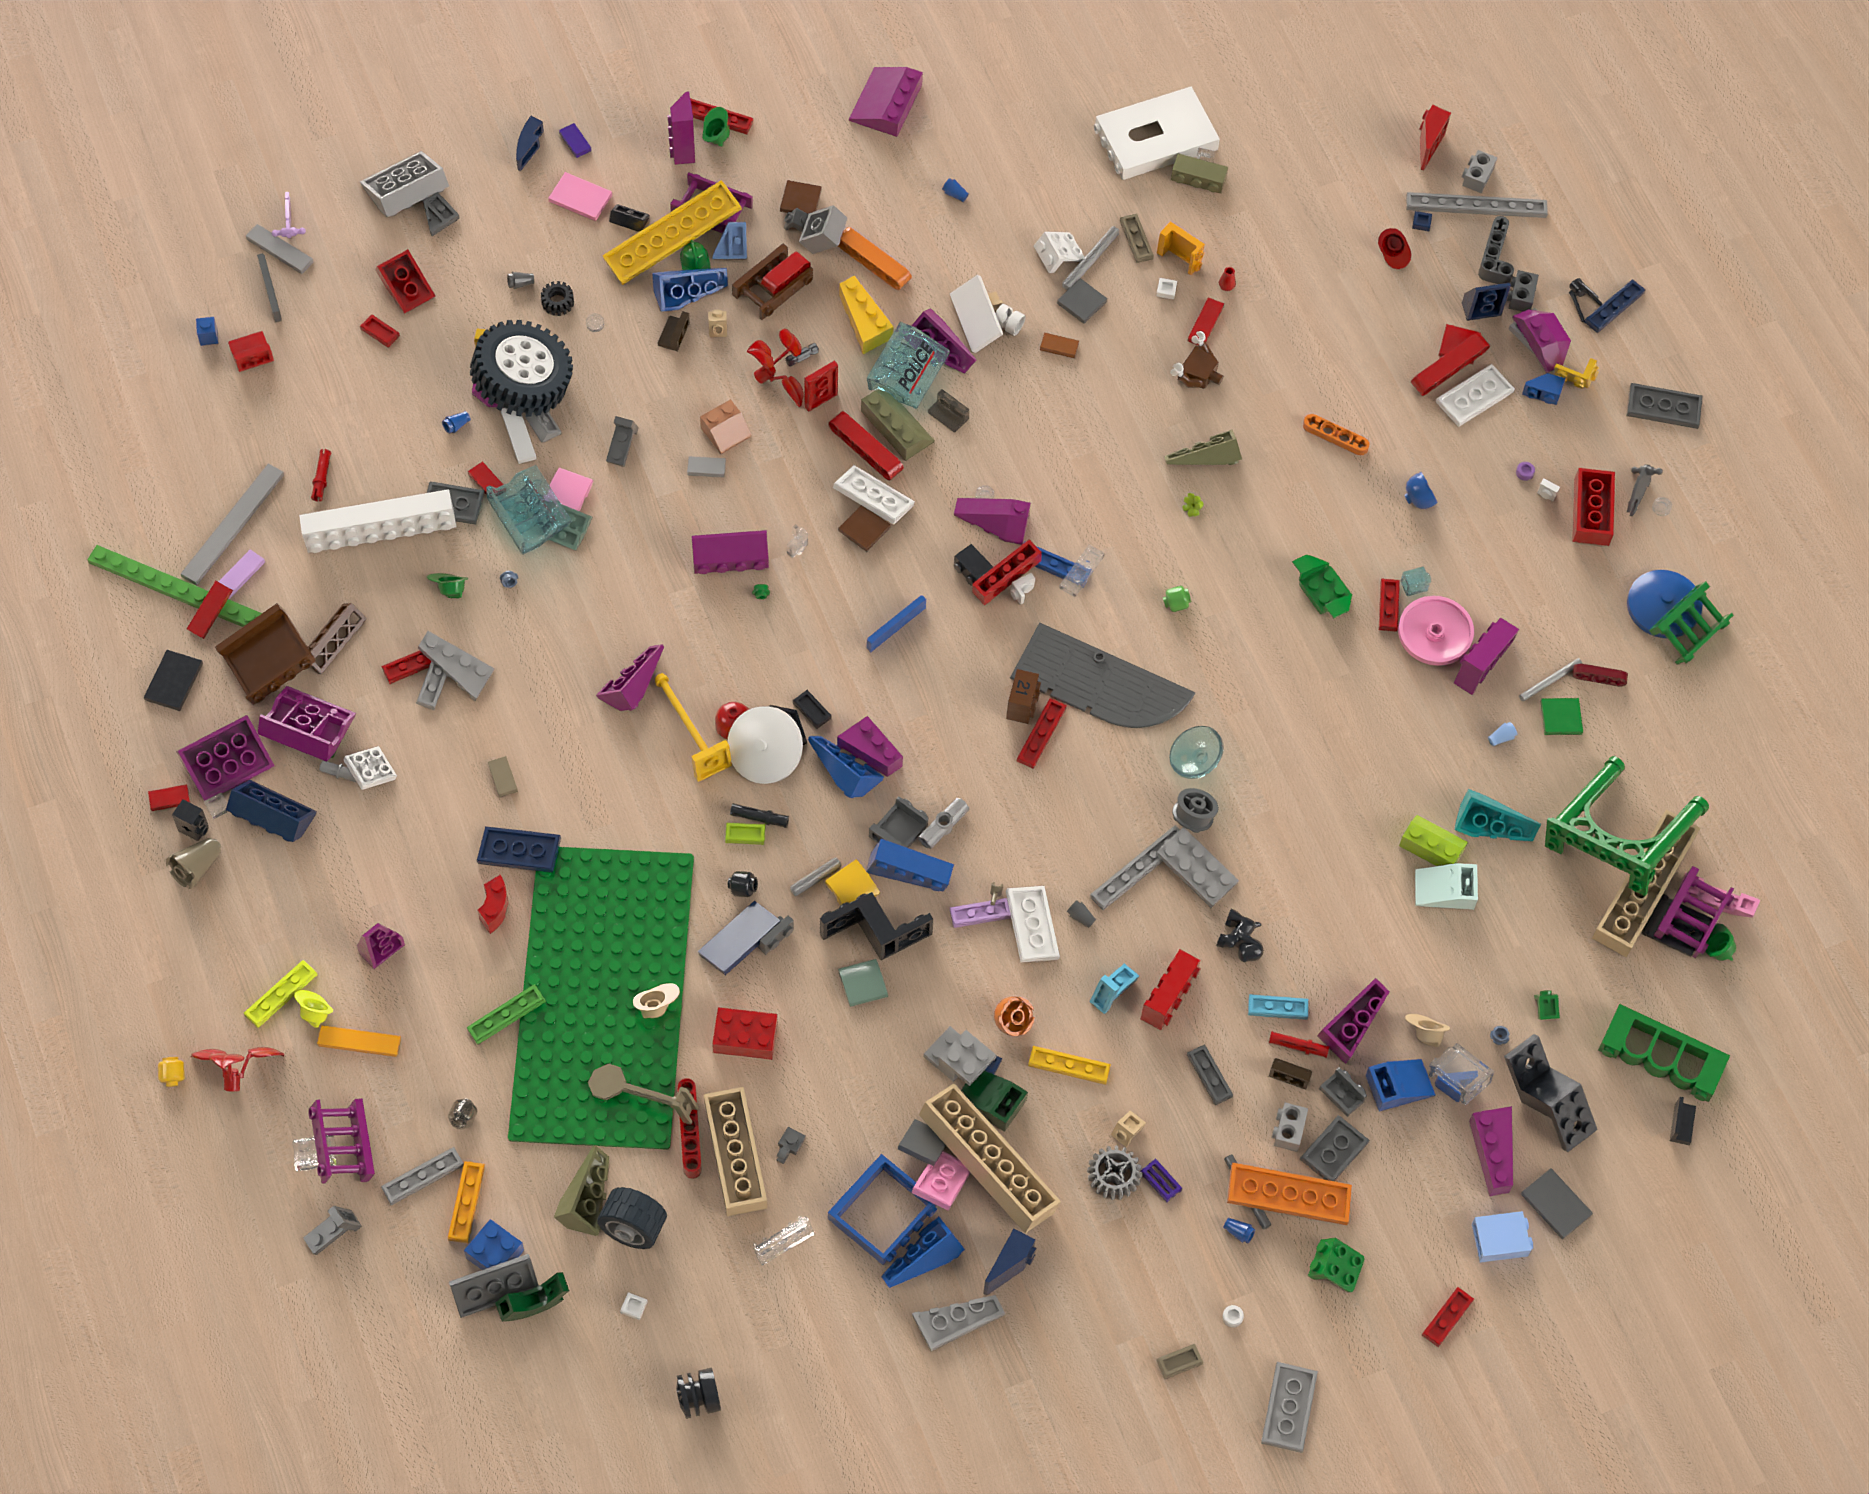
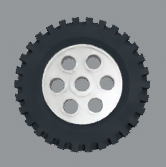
[470,320,573,417]

